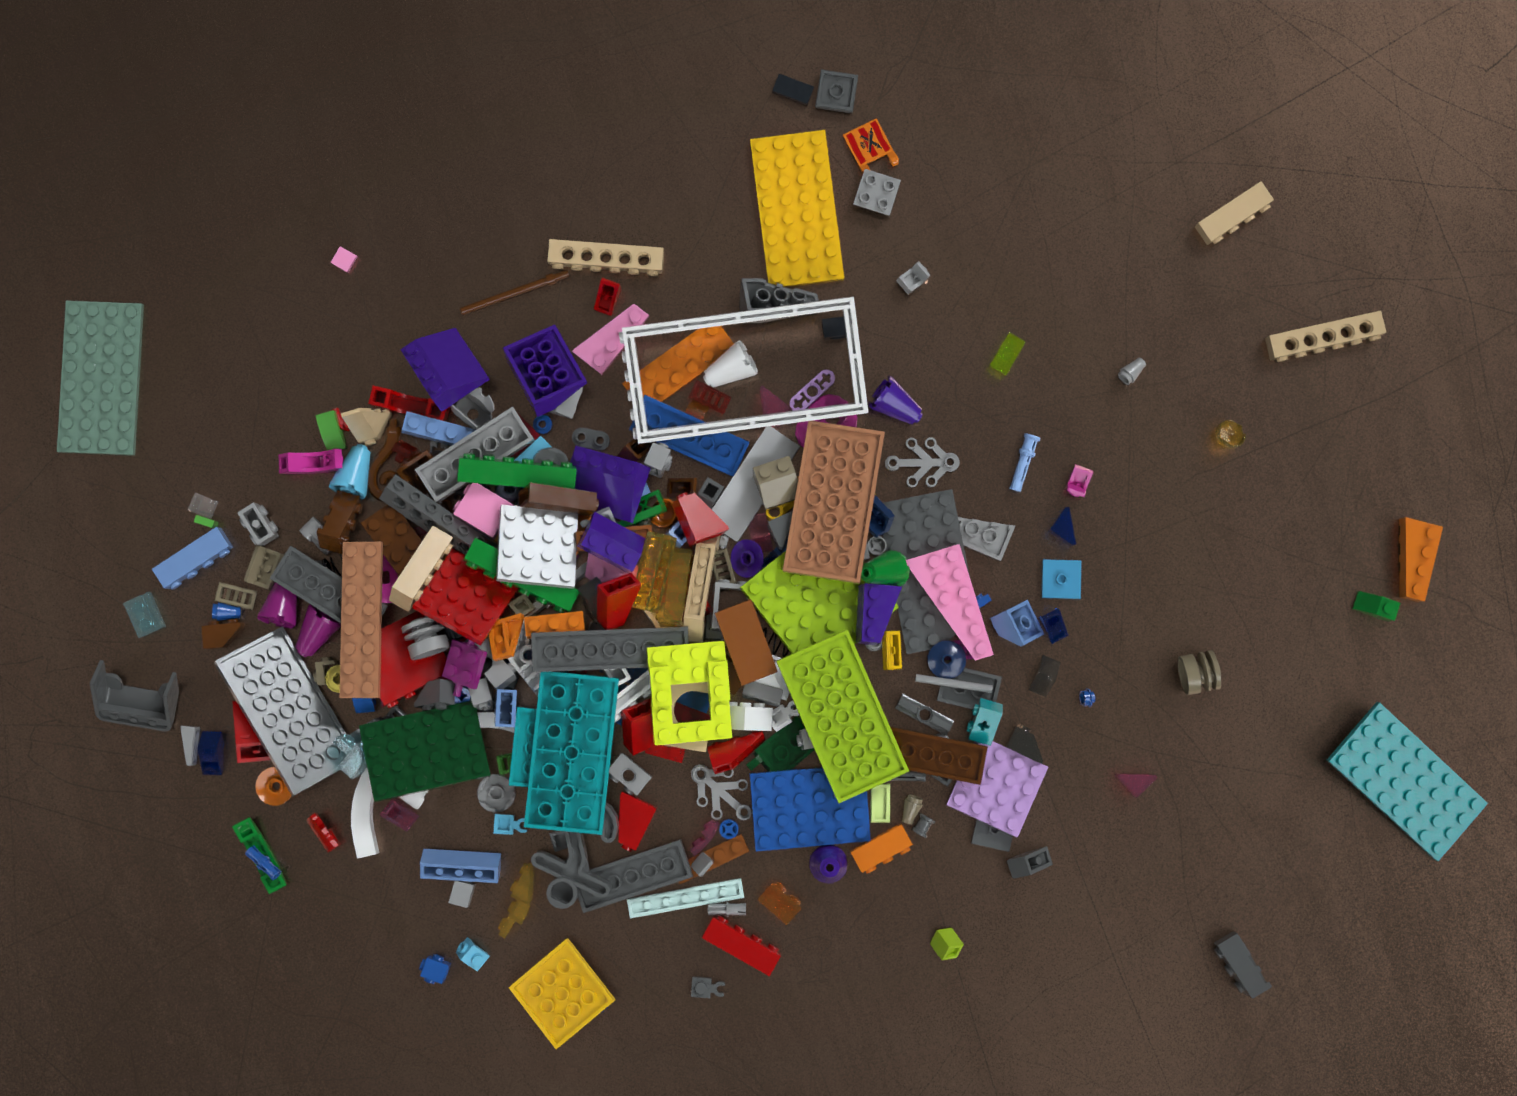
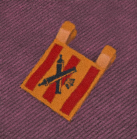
[843,118,899,175]

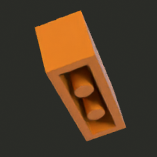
[524,611,585,639]
[850,823,913,874]

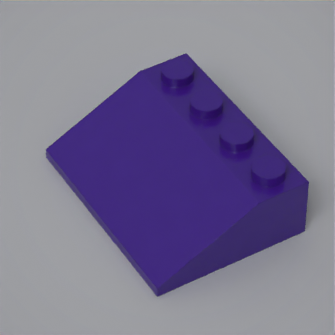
[503,324,587,417]
[401,328,490,412]
[570,446,651,523]

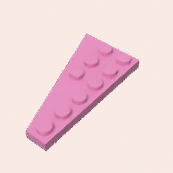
[906,544,994,660]

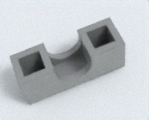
[464,636,517,690]

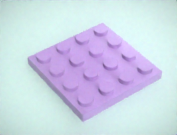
[946,741,1048,838]

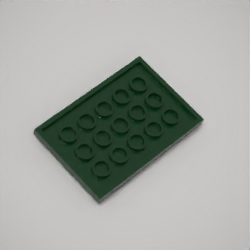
[359,701,491,802]

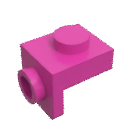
[1066,464,1093,497]

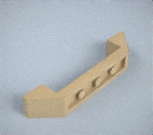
[683,535,721,643]

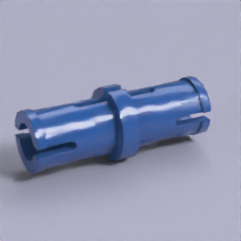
[245,845,282,880]

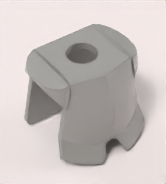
[450,387,495,430]

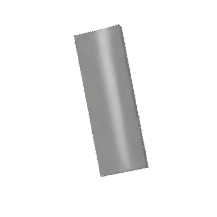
[415,407,535,503]
[712,426,800,543]

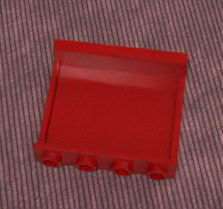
[379,611,447,709]

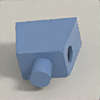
[494,689,517,727]

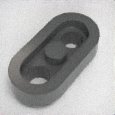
[572,428,610,451]

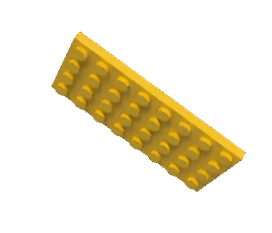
[750,130,844,287]

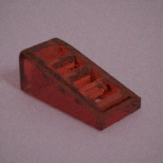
[689,380,732,415]

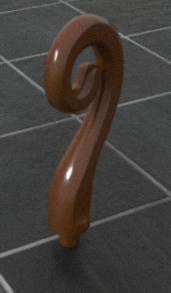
[368,419,401,502]

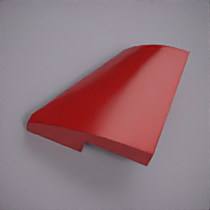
[306,813,341,853]

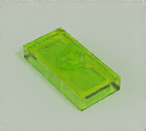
[990,332,1026,375]

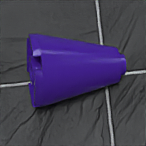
[868,376,923,425]
[809,845,848,883]

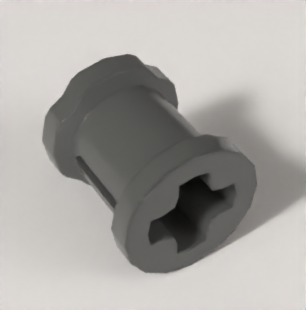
[911,813,936,838]

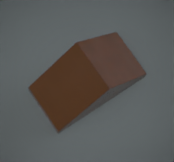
[667,478,698,498]

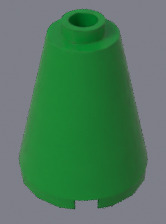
[861,550,910,586]

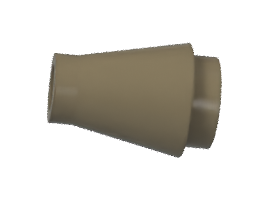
[901,794,923,825]

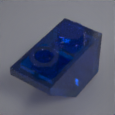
[197,731,224,775]

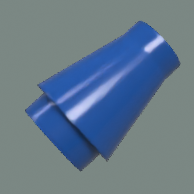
[212,602,241,621]

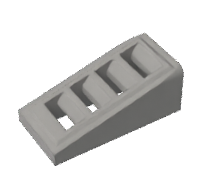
[180,726,200,766]

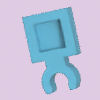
[493,814,528,835]

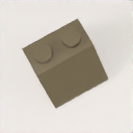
[753,456,798,510]

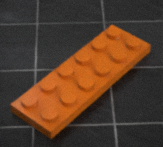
[622,326,734,402]

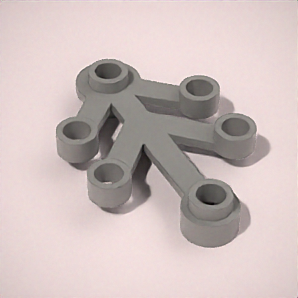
[885,437,960,488]
[691,764,752,820]

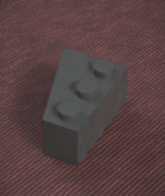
[1214,931,1272,999]

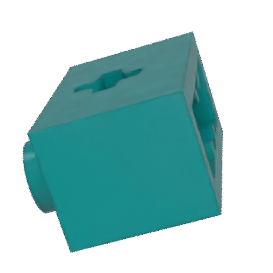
[966,698,1003,746]

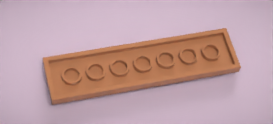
[339,542,383,698]

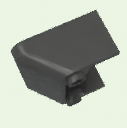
[90,660,179,731]

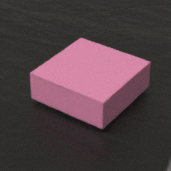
[331,246,358,273]

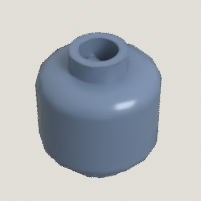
[494,485,521,503]

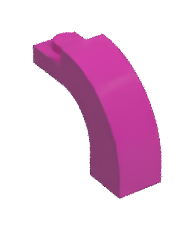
[278,449,343,474]

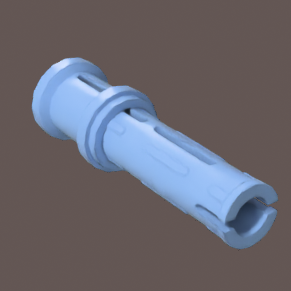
[1009,433,1041,492]

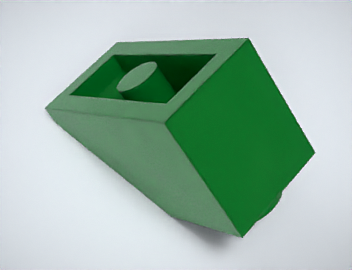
[1352,591,1401,622]

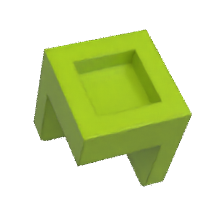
[930,928,964,960]

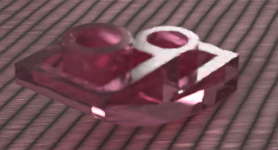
[690,820,720,856]

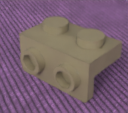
[244,545,285,590]

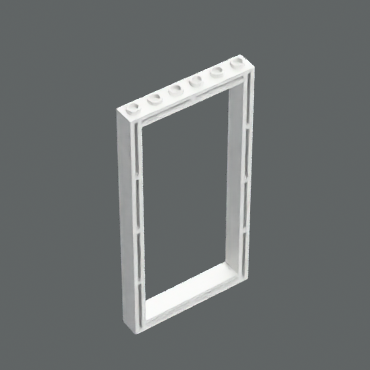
[619,297,868,444]

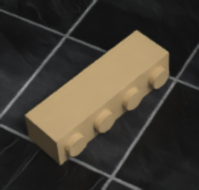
[1195,181,1274,245]

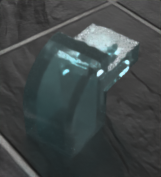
[333,734,367,779]

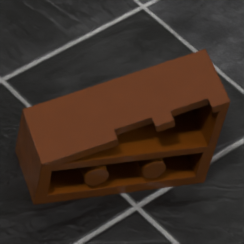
[316,490,363,554]

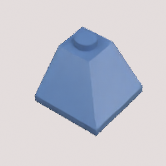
[990,600,1044,646]

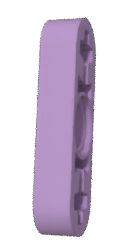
[790,370,835,411]

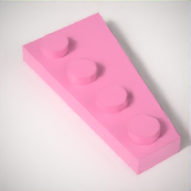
[572,304,649,375]

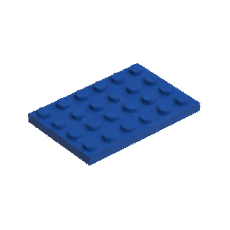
[749,767,871,852]

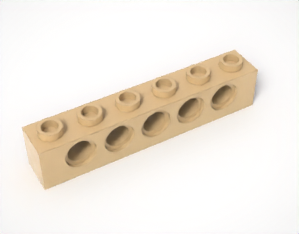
[548,239,664,276]
[1265,311,1387,362]

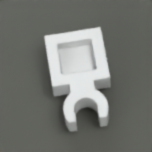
[772,700,799,732]

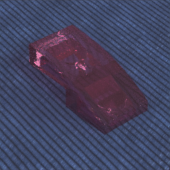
[749,512,773,552]

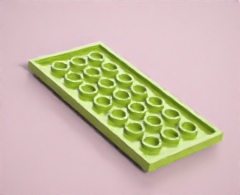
[776,629,909,803]

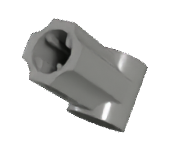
[299,517,332,556]

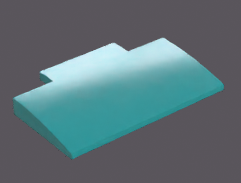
[509,671,619,835]

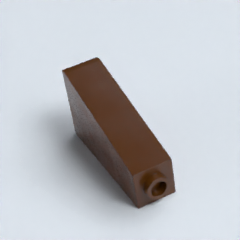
[518,482,599,516]

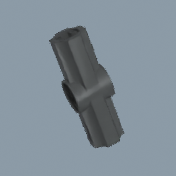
[895,694,954,736]

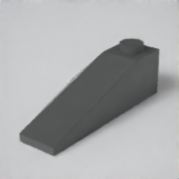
[739,278,819,323]

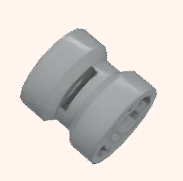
[867,536,887,556]

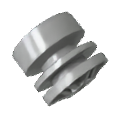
[401,616,450,660]

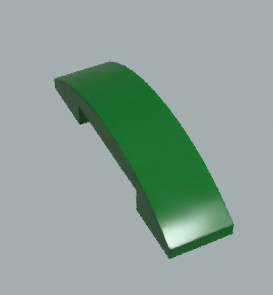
[232,817,287,894]

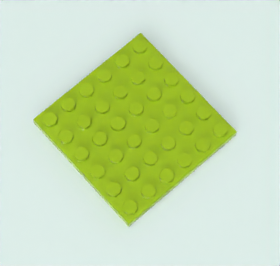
[740,551,899,654]

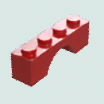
[368,385,450,422]

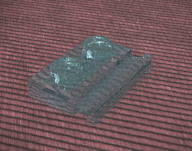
[123,592,166,638]

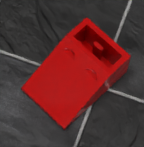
[232,701,270,763]

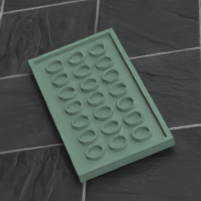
[57,301,144,456]

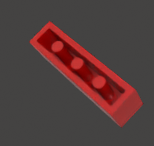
[702,915,781,977]

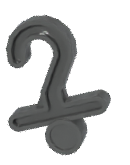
[531,802,619,909]

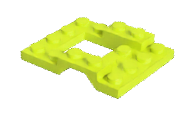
[646,641,732,745]

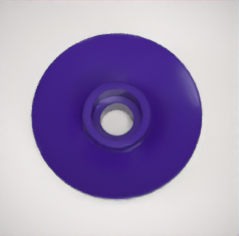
[731,539,763,578]

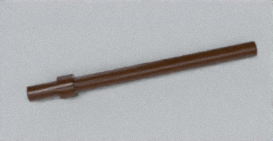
[460,270,570,315]

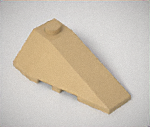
[341,408,393,446]

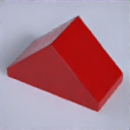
[594,278,622,316]

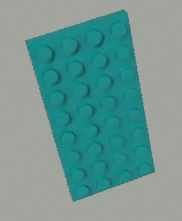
[1327,702,1488,861]

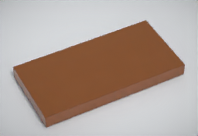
[714,599,778,686]

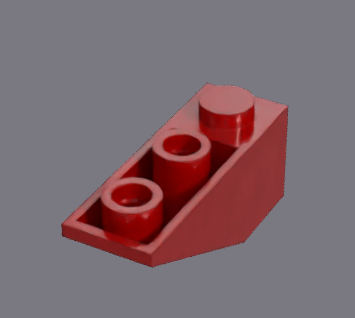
[707,731,765,774]

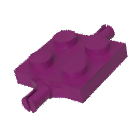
[442,639,487,697]

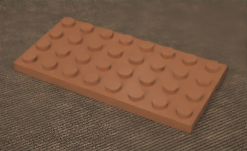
[783,421,885,584]

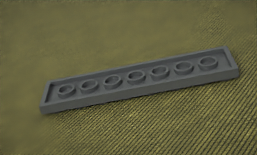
[531,627,689,672]

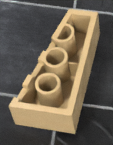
[389,526,453,612]

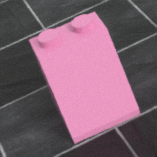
[453,483,514,540]

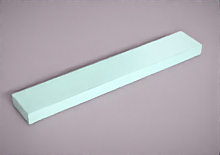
[627,878,744,918]

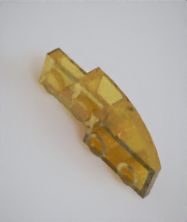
[498,861,535,938]

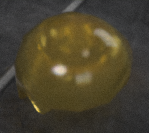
[1215,420,1246,449]

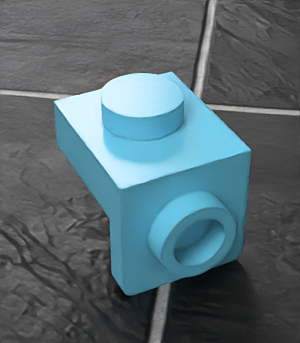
[456,937,490,972]

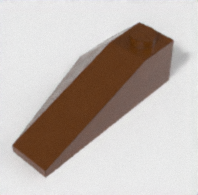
[396,449,455,515]

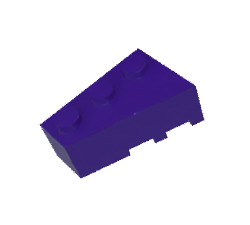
[856,583,902,645]

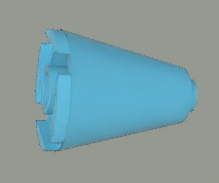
[329,444,371,500]

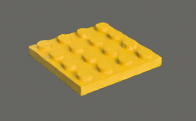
[508,938,616,1049]

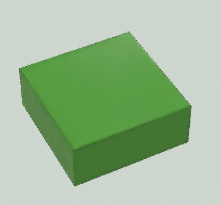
[194,515,219,528]

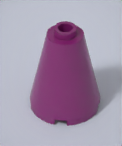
[257,582,297,628]
[295,604,341,657]

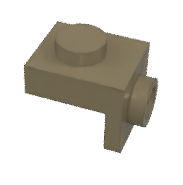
[313,657,338,686]

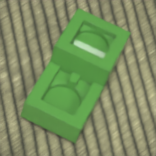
[315,410,347,450]

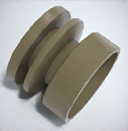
[1178,650,1221,695]

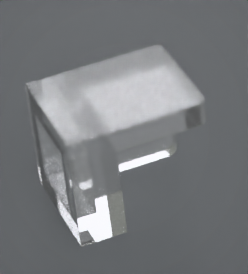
[188,493,218,519]

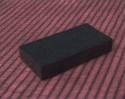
[772,74,814,105]

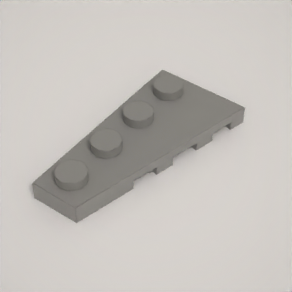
[958,517,1015,561]

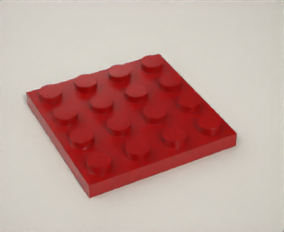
[412,548,519,646]

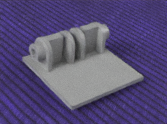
[853,169,901,216]

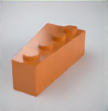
[1399,517,1443,602]

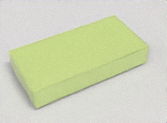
[870,784,890,823]

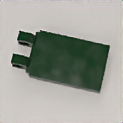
[746,715,814,772]

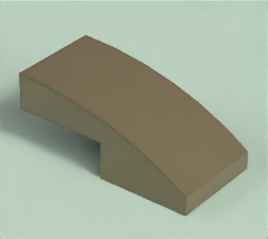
[507,591,536,617]

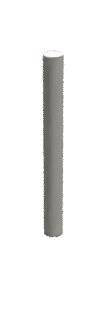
[915,674,993,693]

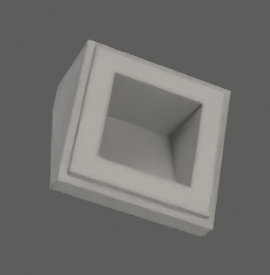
[691,852,713,877]

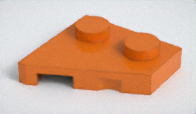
[489,613,524,661]

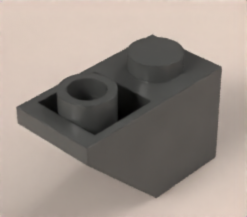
[414,679,455,711]

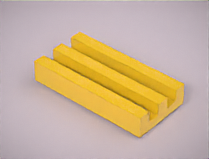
[882,631,902,670]

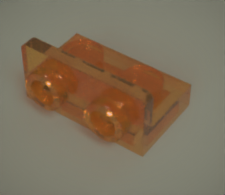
[758,882,802,925]

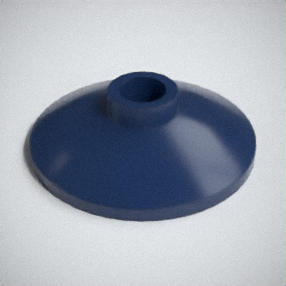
[928,641,966,679]

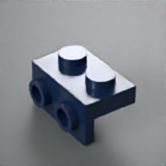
[869,495,895,537]

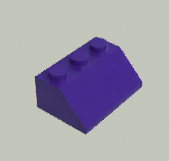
[577,512,646,573]

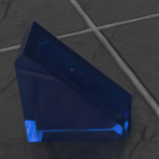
[1048,507,1076,546]
[1038,608,1069,644]

